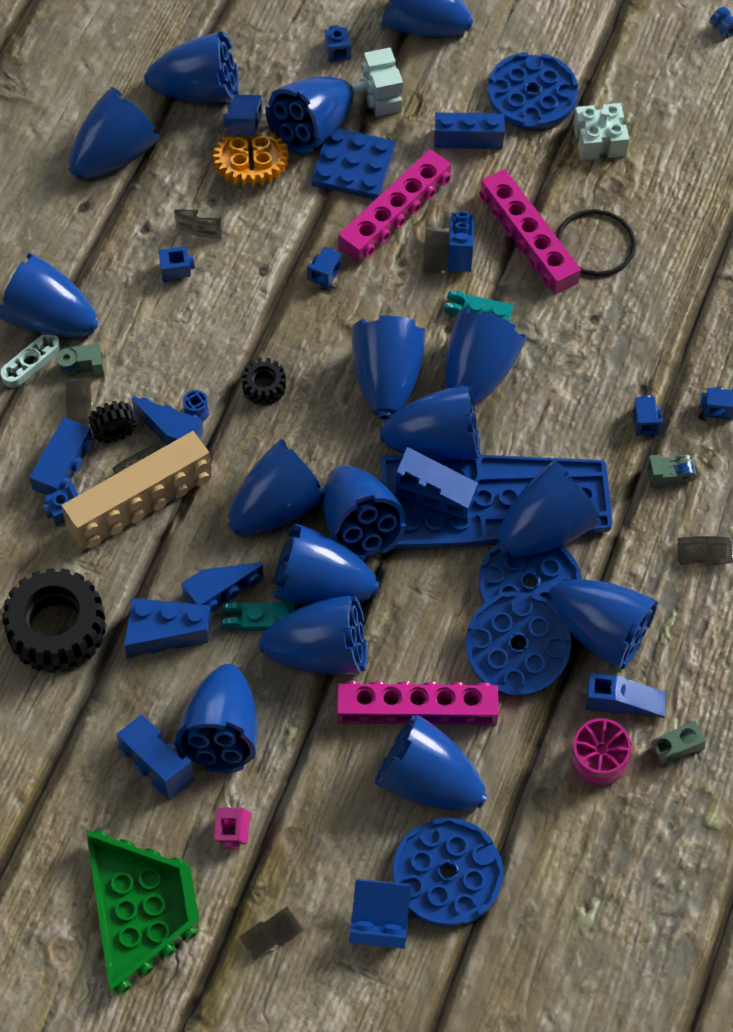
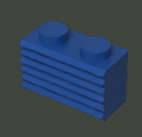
[224,94,263,137]

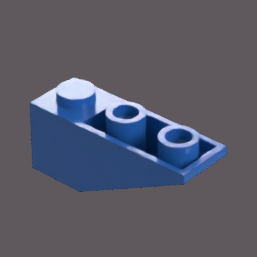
[447,211,474,272]
[132,396,203,445]
[181,562,264,613]
[585,673,666,718]

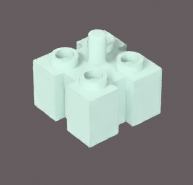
[351,47,403,117]
[573,103,629,161]

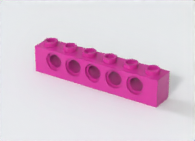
[338,149,451,263]
[479,169,581,295]
[338,681,499,725]

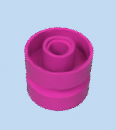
[572,718,631,786]

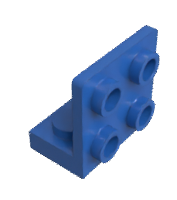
[349,879,411,949]

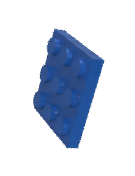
[311,128,396,200]

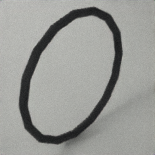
[557,209,637,276]

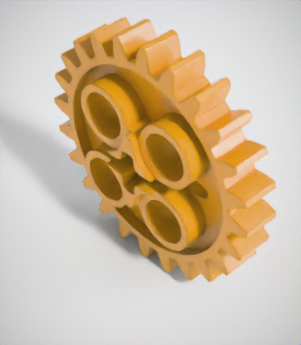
[213,128,289,187]

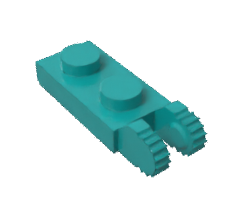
[443,290,514,322]
[221,602,294,631]

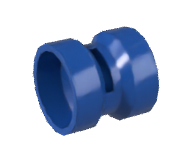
[710,7,733,38]
[183,390,209,422]

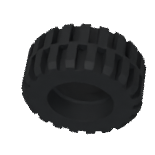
[2,568,106,673]

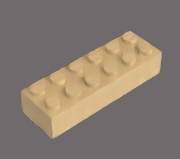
[61,431,212,552]

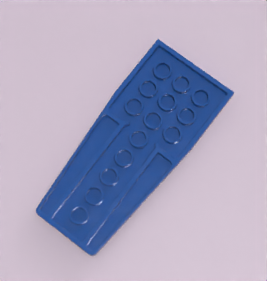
[380,455,613,549]

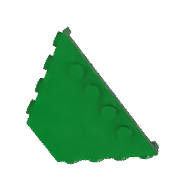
[86,829,199,999]

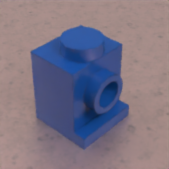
[324,25,351,62]
[158,246,195,283]
[307,247,341,289]
[700,387,733,420]
[632,395,663,435]
[42,483,78,526]

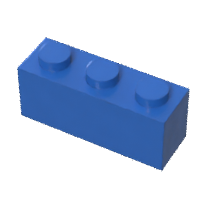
[434,112,505,149]
[29,418,94,495]

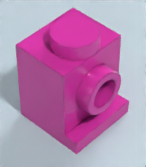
[214,808,252,850]

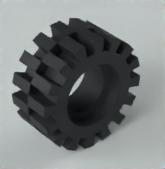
[242,358,286,406]
[88,401,137,443]

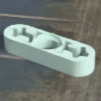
[1,334,60,388]

